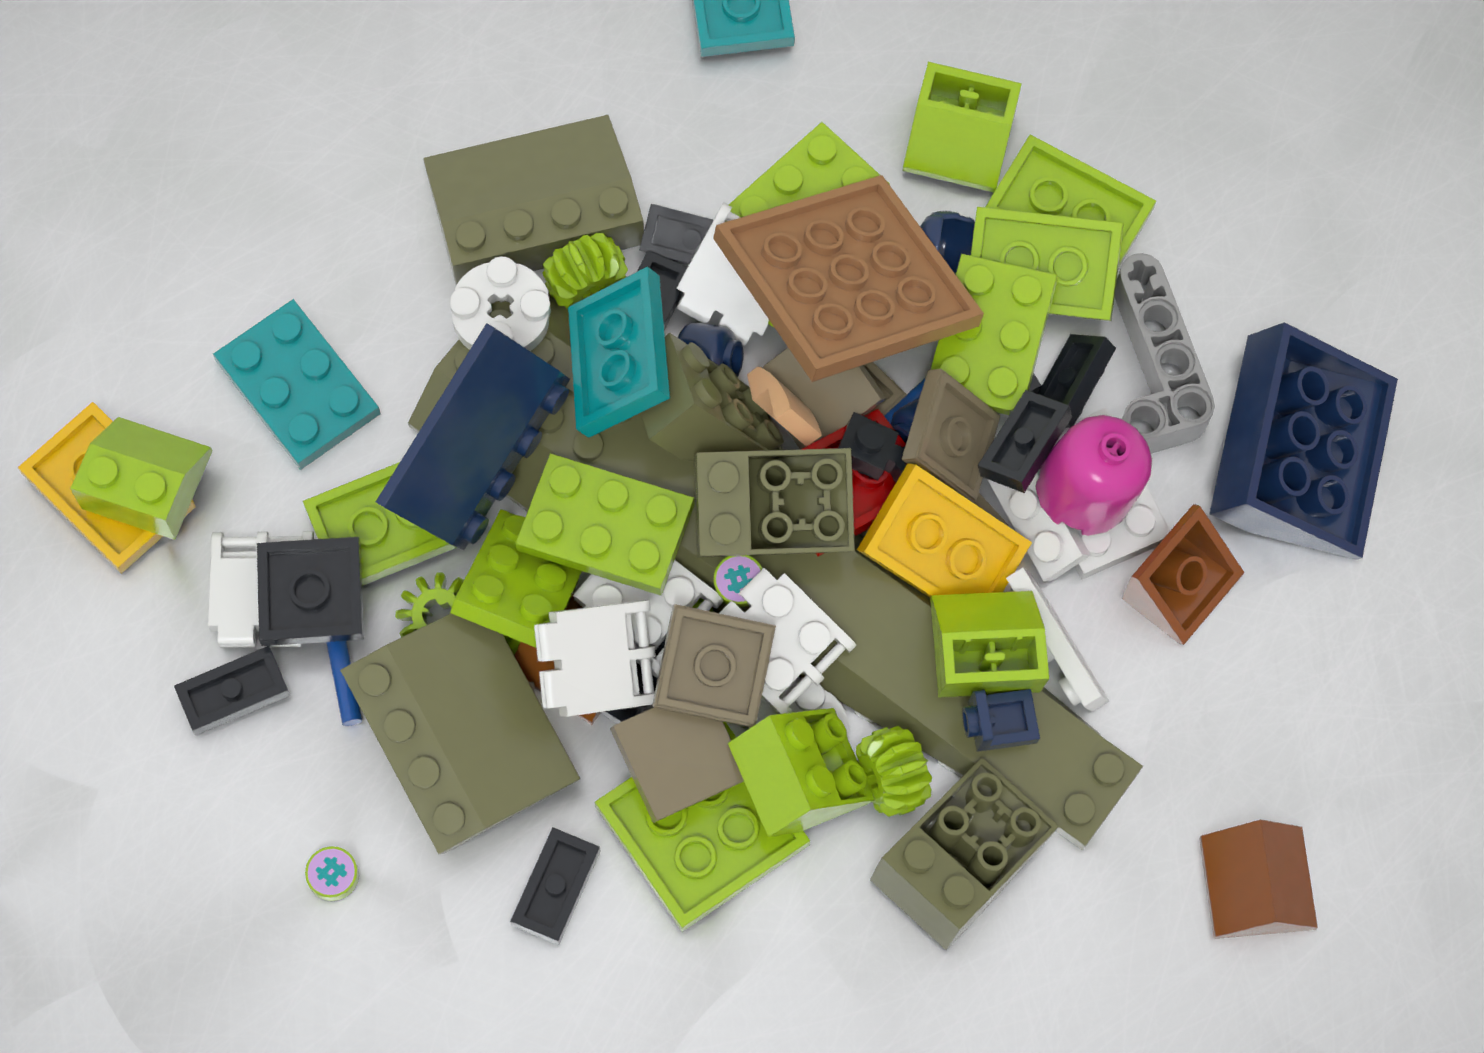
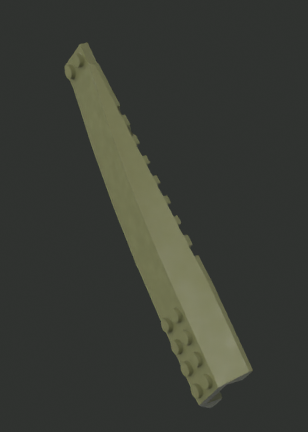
[408,292,1143,851]

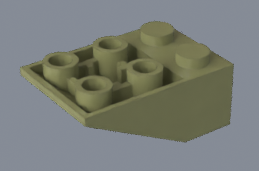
[640,333,784,461]
[694,448,855,558]
[870,757,1059,950]

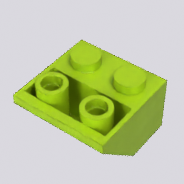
[902,61,1022,193]
[930,591,1049,697]
[728,708,875,837]

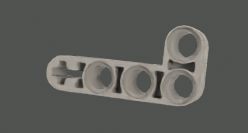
[1115,253,1215,454]

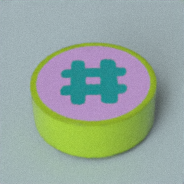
[714,556,762,607]
[305,846,359,901]

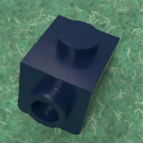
[962,689,1040,752]

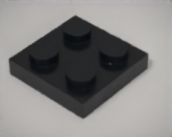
[257,537,364,646]

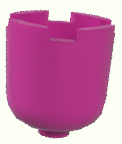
[1036,415,1152,536]

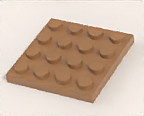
[713,175,984,382]

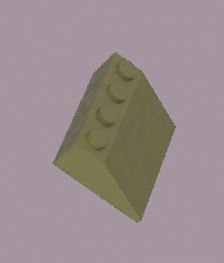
[423,115,644,285]
[340,614,581,854]

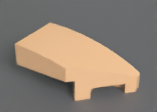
[747,366,822,446]

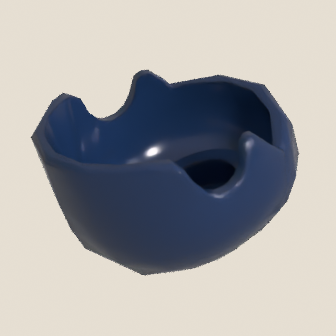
[920,211,975,275]

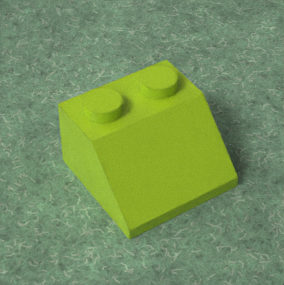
[70,417,213,540]

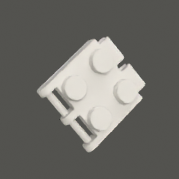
[676,202,769,346]
[208,531,314,648]
[573,560,723,678]
[719,568,857,714]
[534,600,656,717]

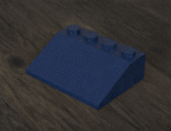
[1209,322,1398,560]
[375,323,570,550]

